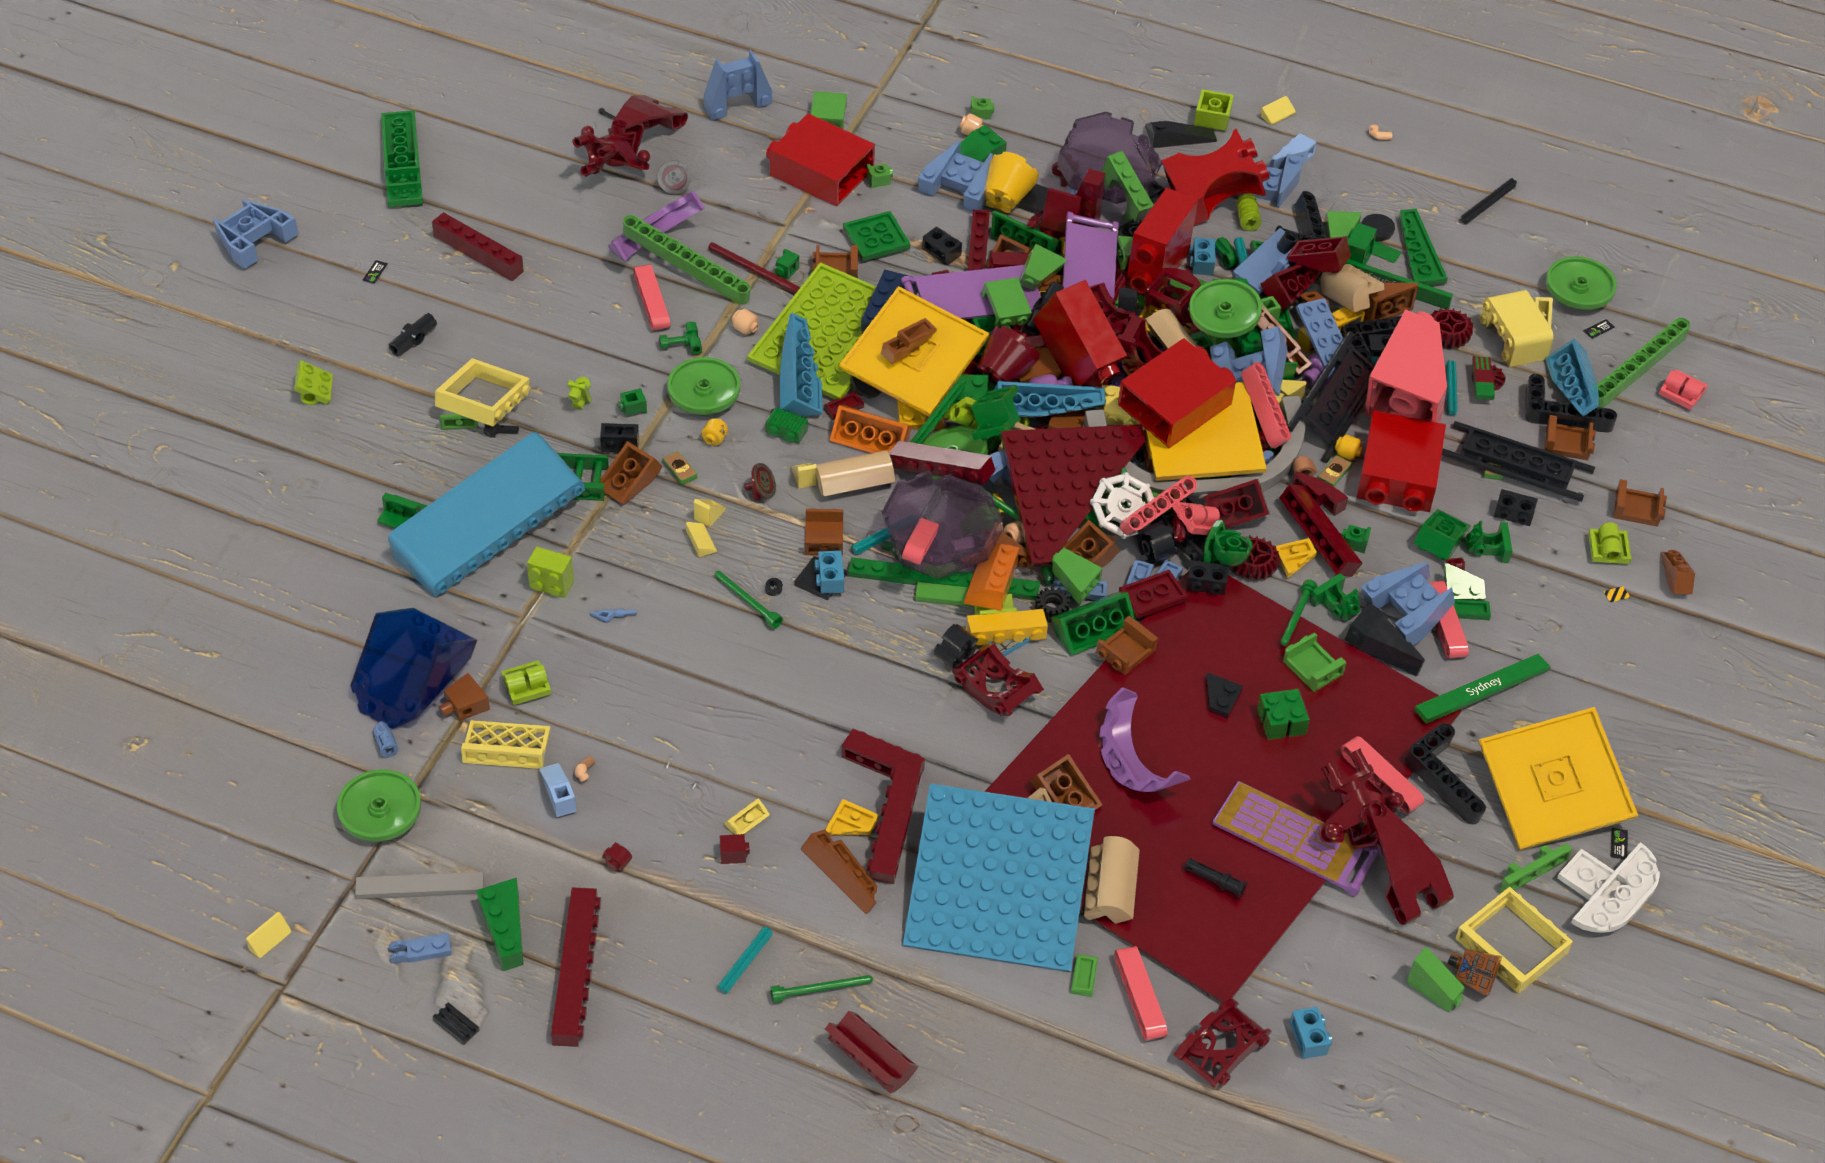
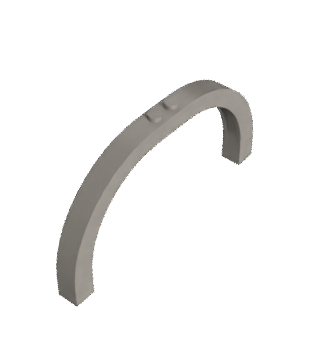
[1084,396,1305,503]

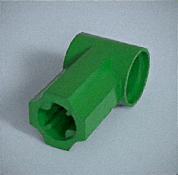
[1215,237,1239,269]

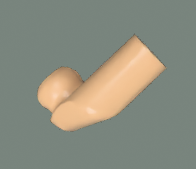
[1369,125,1392,140]

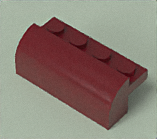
[825,1011,918,1093]

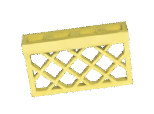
[461,720,551,769]

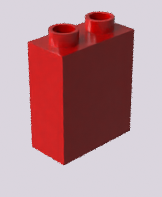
[766,113,875,207]
[1125,188,1198,295]
[1033,280,1127,388]
[1118,338,1236,448]
[1356,410,1446,513]

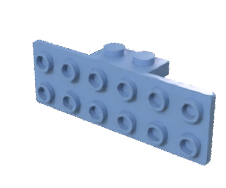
[1232,228,1295,294]
[1296,298,1343,380]

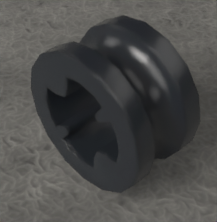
[765,578,783,596]

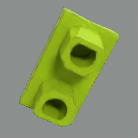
[567,377,592,410]

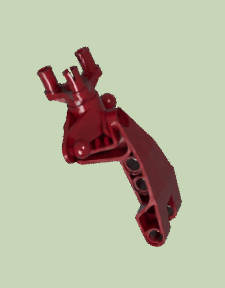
[572,95,688,177]
[1319,748,1454,925]

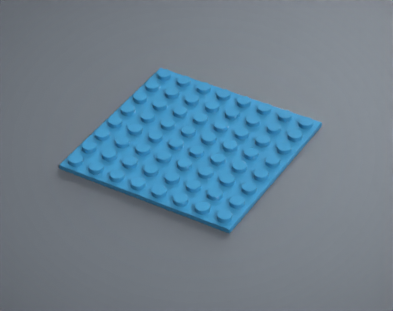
[903,784,1095,972]

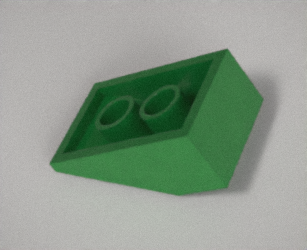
[961,124,1007,163]
[1413,509,1471,560]

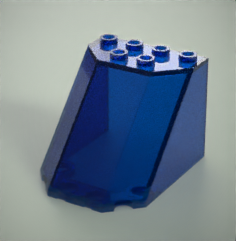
[350,608,477,729]

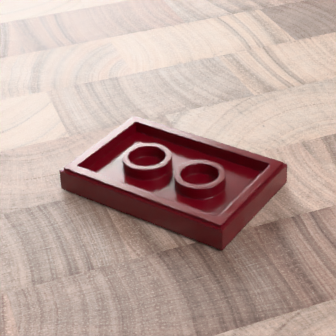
[1119,570,1188,619]

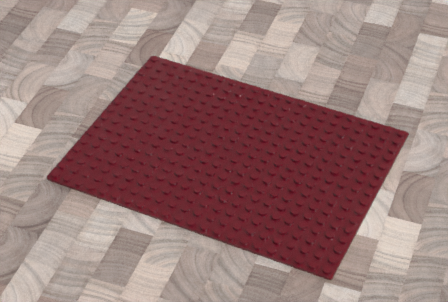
[984,570,1462,1003]

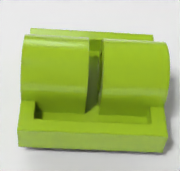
[294,360,333,405]
[944,397,978,428]
[1588,522,1631,564]
[501,660,551,705]

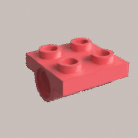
[1659,369,1708,410]
[1172,502,1220,536]

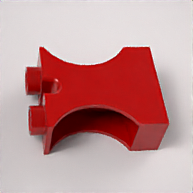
[1161,129,1270,226]

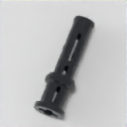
[1184,858,1248,899]

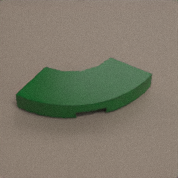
[1204,520,1225,564]

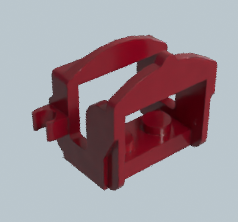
[1145,268,1201,327]

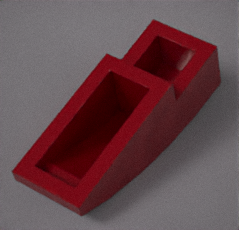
[1292,472,1348,516]

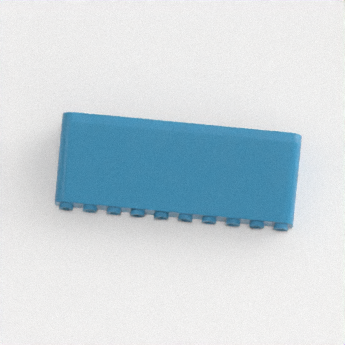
[388,432,585,598]

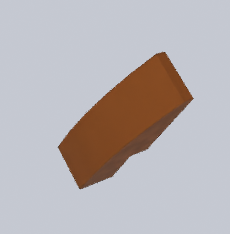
[881,318,937,365]

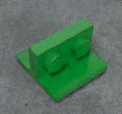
[377,492,427,529]

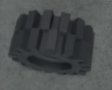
[1035,587,1071,623]

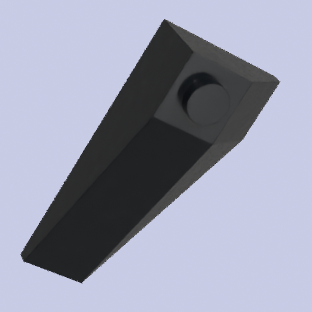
[1145,121,1217,148]
[1344,602,1425,676]

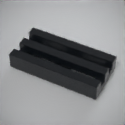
[432,1002,480,1045]

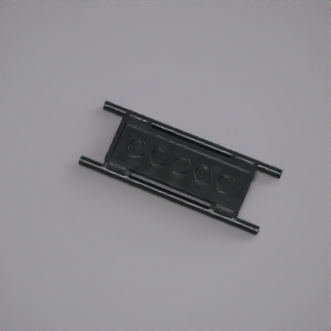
[1287,332,1375,463]
[1441,421,1595,502]

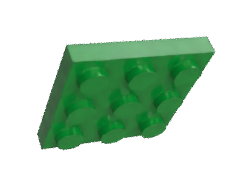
[843,211,911,261]

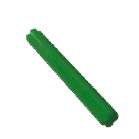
[910,382,965,444]

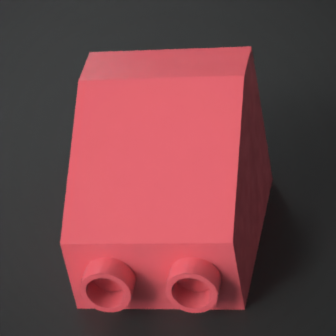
[1365,310,1447,423]

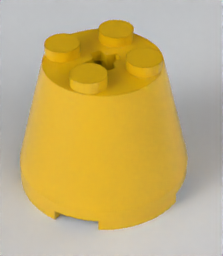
[984,152,1039,213]

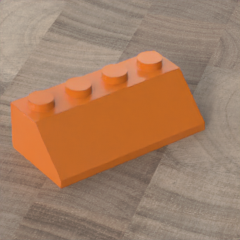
[829,405,913,453]
[964,544,1019,611]

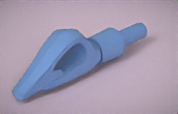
[590,608,637,622]

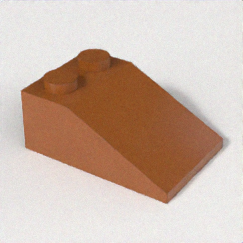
[1362,283,1419,321]
[600,441,663,505]
[1059,520,1120,568]
[1030,754,1102,811]

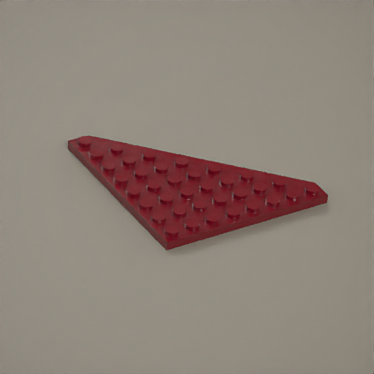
[1000,424,1145,567]

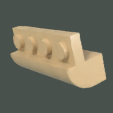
[1320,264,1384,312]
[1146,309,1198,350]
[816,450,896,496]
[1084,836,1139,924]

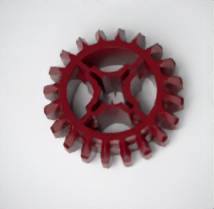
[1430,308,1473,349]
[1231,535,1280,581]

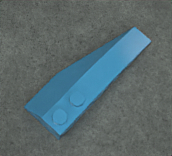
[780,313,823,416]
[1545,338,1599,416]
[994,381,1105,418]

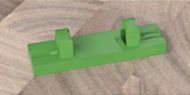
[1500,843,1572,892]

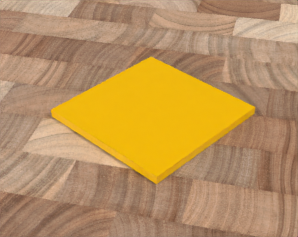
[839,286,989,417]
[1145,382,1267,481]
[1478,707,1638,851]

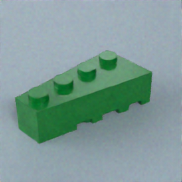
[476,877,524,971]

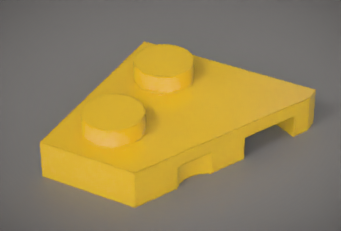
[1276,538,1316,578]
[825,799,879,836]

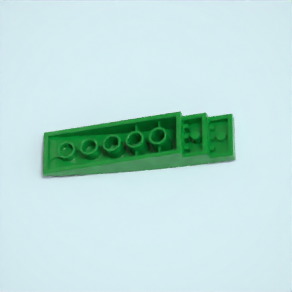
[381,110,423,207]

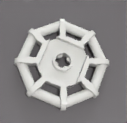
[1090,472,1159,539]

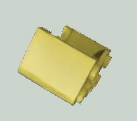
[1479,290,1554,367]

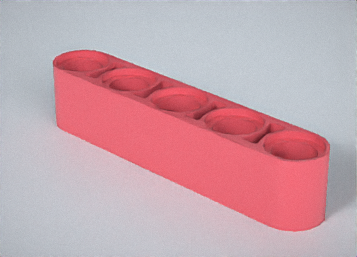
[633,264,670,331]
[1241,362,1291,449]
[1120,476,1197,535]
[901,518,939,565]
[1429,581,1469,659]
[1340,736,1424,814]
[1114,946,1168,1041]

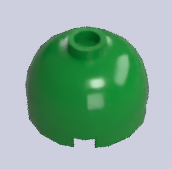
[1213,530,1252,566]

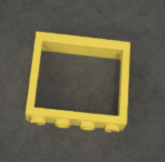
[435,358,531,426]
[1455,887,1573,994]

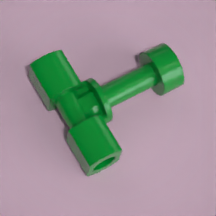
[659,322,702,355]

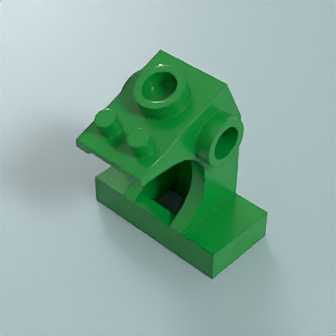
[1465,521,1513,563]
[1310,573,1360,621]

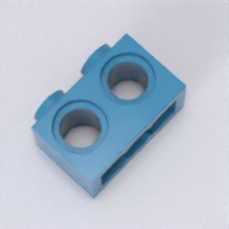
[1190,238,1215,275]
[815,551,844,593]
[1290,1007,1332,1059]

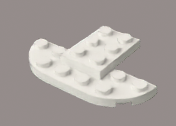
[1557,842,1660,933]

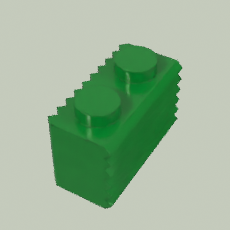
[766,407,808,444]

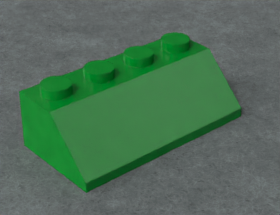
[991,210,1061,255]
[1051,591,1136,655]

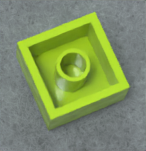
[1194,89,1234,131]
[527,546,574,598]

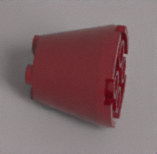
[977,326,1040,386]

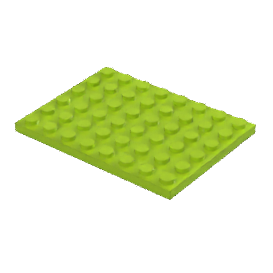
[747,263,876,400]

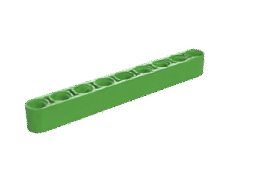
[623,215,750,305]
[1597,318,1690,408]

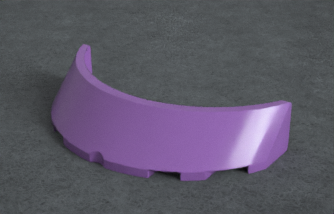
[608,191,705,261]
[1100,688,1191,792]

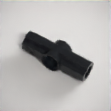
[1025,282,1064,334]
[388,313,437,356]

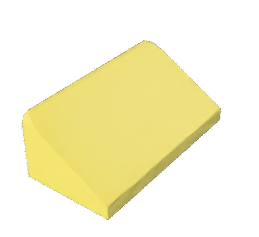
[1260,96,1296,125]
[686,522,717,557]
[724,798,770,834]
[246,912,291,958]

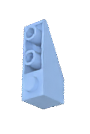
[1270,133,1316,169]
[539,763,576,817]

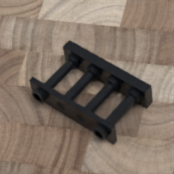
[1155,494,1230,562]

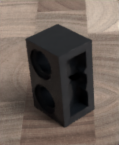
[922,226,962,266]
[600,423,639,452]
[1494,489,1538,526]
[1186,560,1229,595]

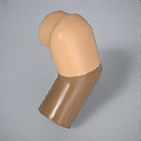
[575,755,595,782]

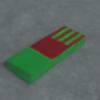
[1472,356,1495,400]

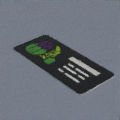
[363,260,388,284]
[1583,319,1615,339]
[1611,828,1628,860]

